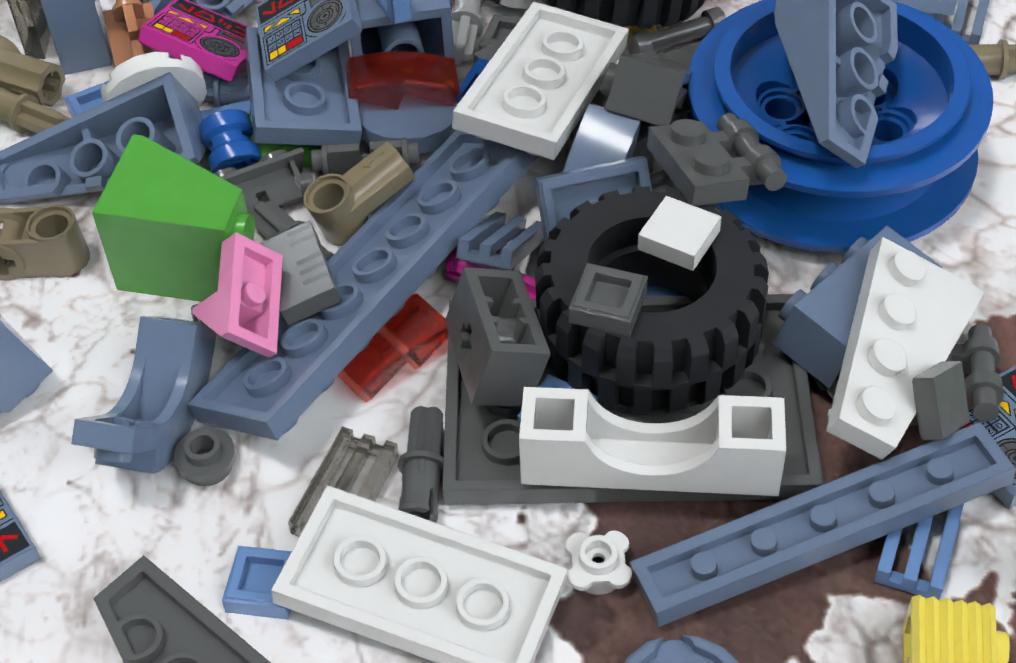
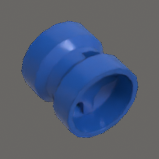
[199,109,262,174]

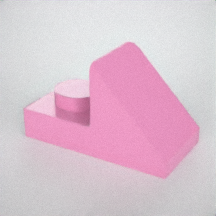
[192,232,283,358]

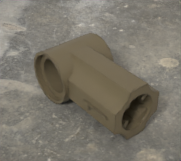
[0,35,66,107]
[304,141,415,245]

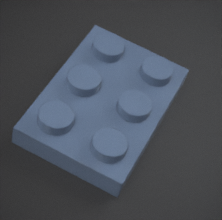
[245,27,362,147]

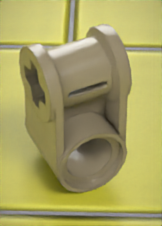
[0,204,90,281]

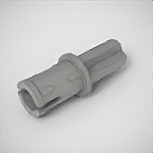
[451,0,485,66]

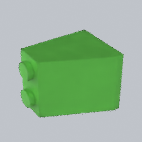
[92,134,255,302]

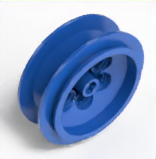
[687,0,993,253]

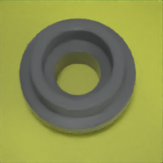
[173,428,236,486]

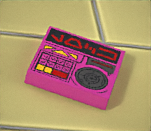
[138,0,248,83]

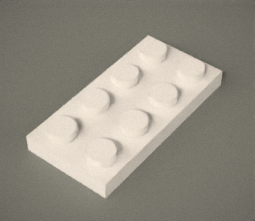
[452,2,629,160]
[271,485,568,663]

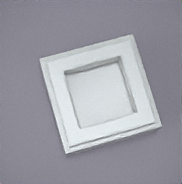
[638,196,721,271]

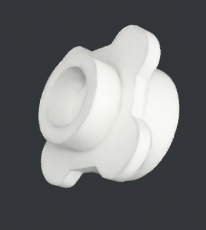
[565,531,632,595]

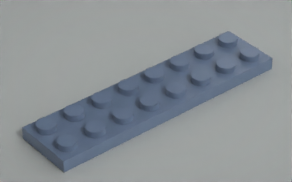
[187,130,539,441]

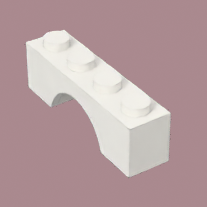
[519,387,786,496]

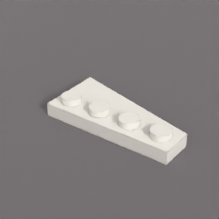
[826,237,985,460]

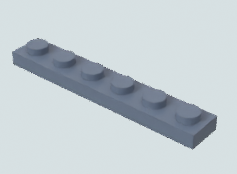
[630,422,1015,627]

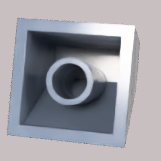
[348,0,457,94]

